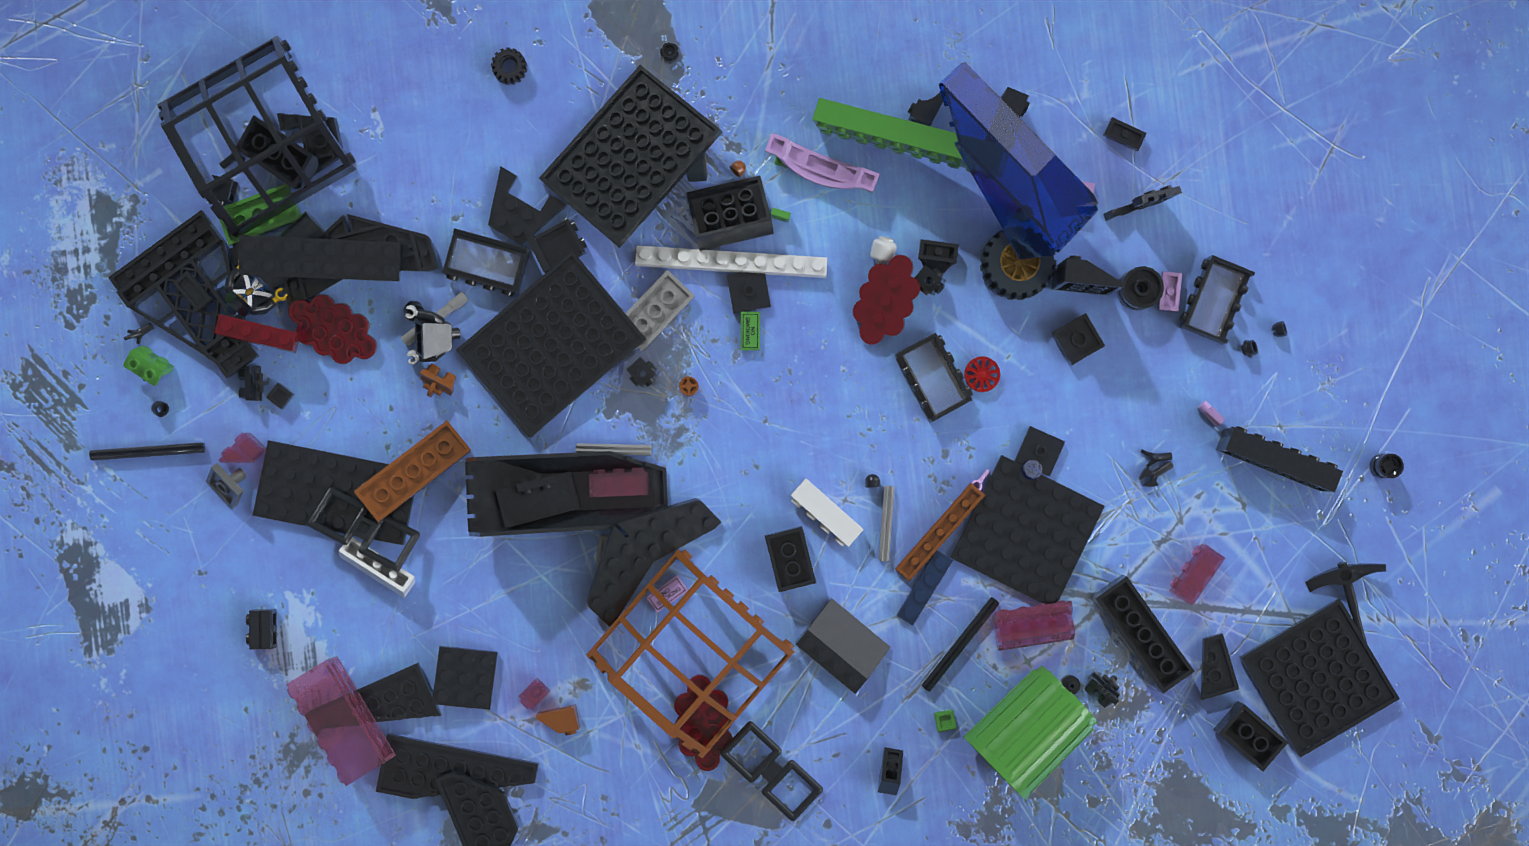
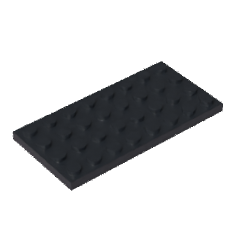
[252,440,414,545]

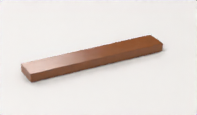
[895,482,985,582]

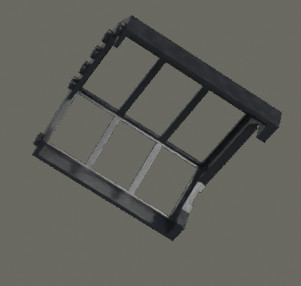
[157,35,357,238]

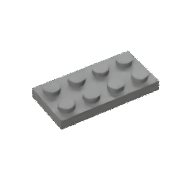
[626,270,695,352]

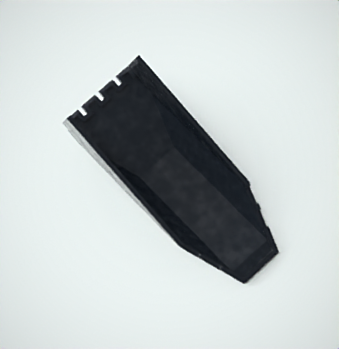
[465,451,668,537]

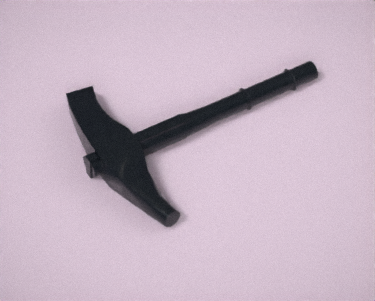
[1305,561,1386,643]

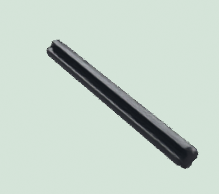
[89,442,205,460]
[922,597,999,692]

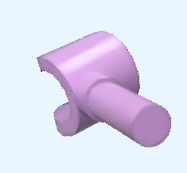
[971,469,990,490]

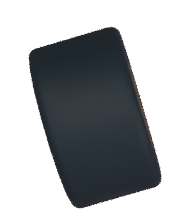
[687,152,707,182]

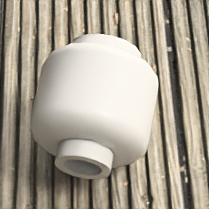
[870,236,897,264]

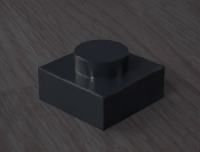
[266,382,295,409]

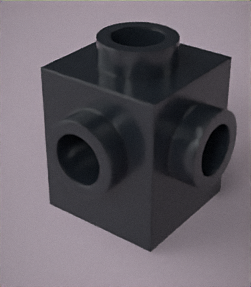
[915,265,946,295]
[626,357,657,388]

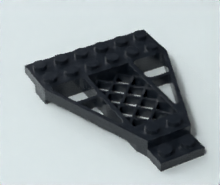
[108,210,259,378]

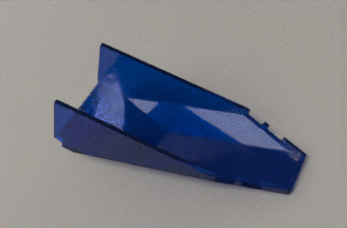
[938,62,1098,260]

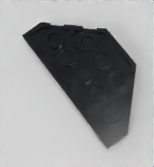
[435,770,519,846]

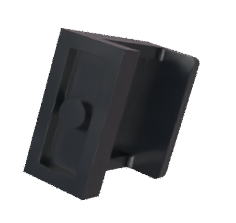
[526,217,587,273]

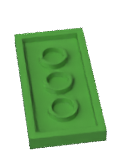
[219,183,301,246]

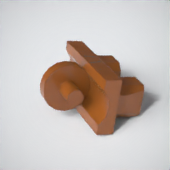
[420,363,456,398]

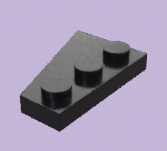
[1201,633,1239,700]

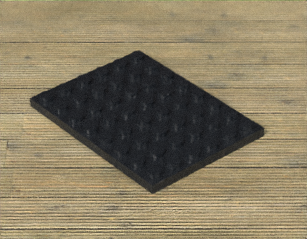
[539,65,723,248]
[456,251,647,438]

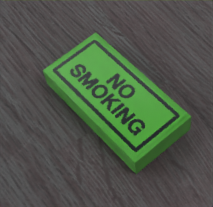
[741,312,760,351]

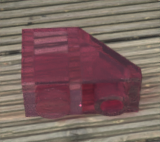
[219,433,266,463]

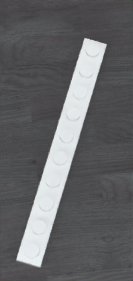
[635,246,827,278]

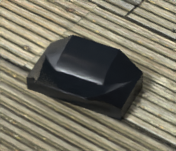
[918,239,959,273]

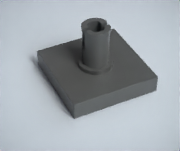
[206,463,246,509]

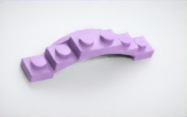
[765,133,880,193]

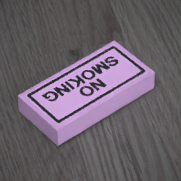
[646,575,688,613]

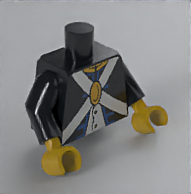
[224,260,287,317]

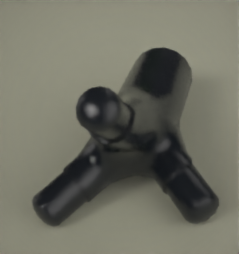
[219,153,245,169]
[124,322,155,344]
[1141,449,1172,468]

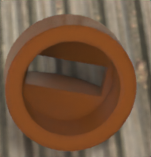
[729,160,746,177]

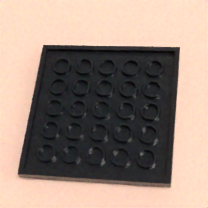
[950,455,1105,609]
[1239,599,1400,758]

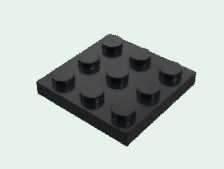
[432,646,498,710]

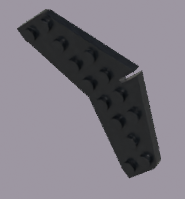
[283,214,439,306]
[586,498,722,627]

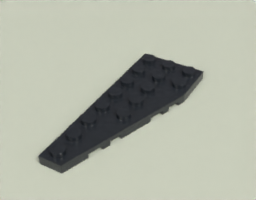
[376,733,539,799]

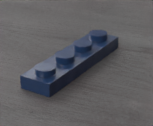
[896,551,953,625]

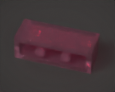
[589,468,649,497]
[1169,544,1225,605]

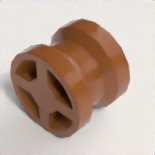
[679,376,699,396]

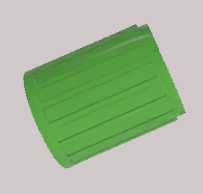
[963,665,1097,800]

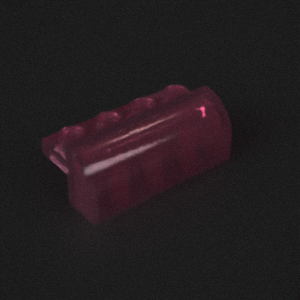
[992,601,1075,651]

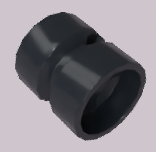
[1370,454,1404,478]

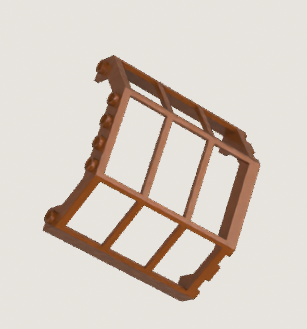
[586,549,795,758]

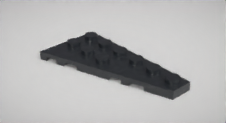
[312,662,442,728]

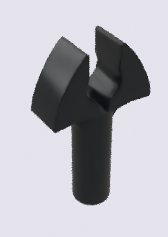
[1139,461,1174,487]

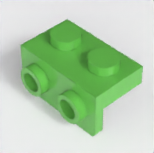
[123,346,174,386]

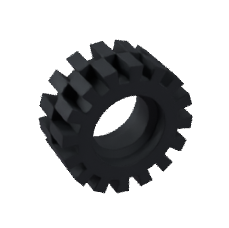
[491,47,527,85]

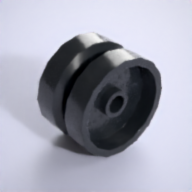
[1117,266,1164,311]

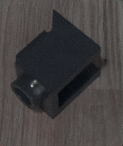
[211,175,238,206]

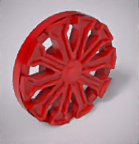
[964,356,1000,392]

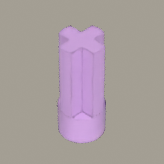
[1197,400,1225,427]

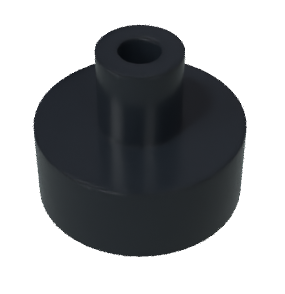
[404,301,424,321]
[1060,675,1080,695]

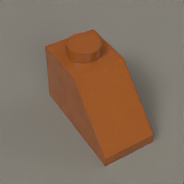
[536,704,581,735]

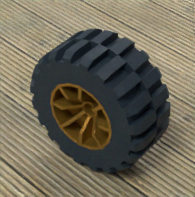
[980,225,1057,300]

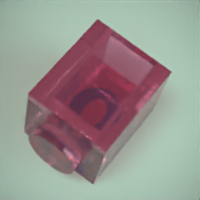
[519,677,551,710]

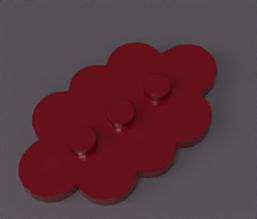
[853,255,921,345]
[288,294,377,364]
[674,674,733,771]

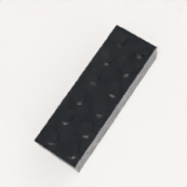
[1216,426,1343,493]
[1091,575,1195,694]

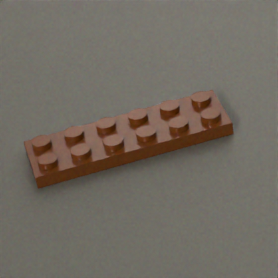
[354,421,471,522]

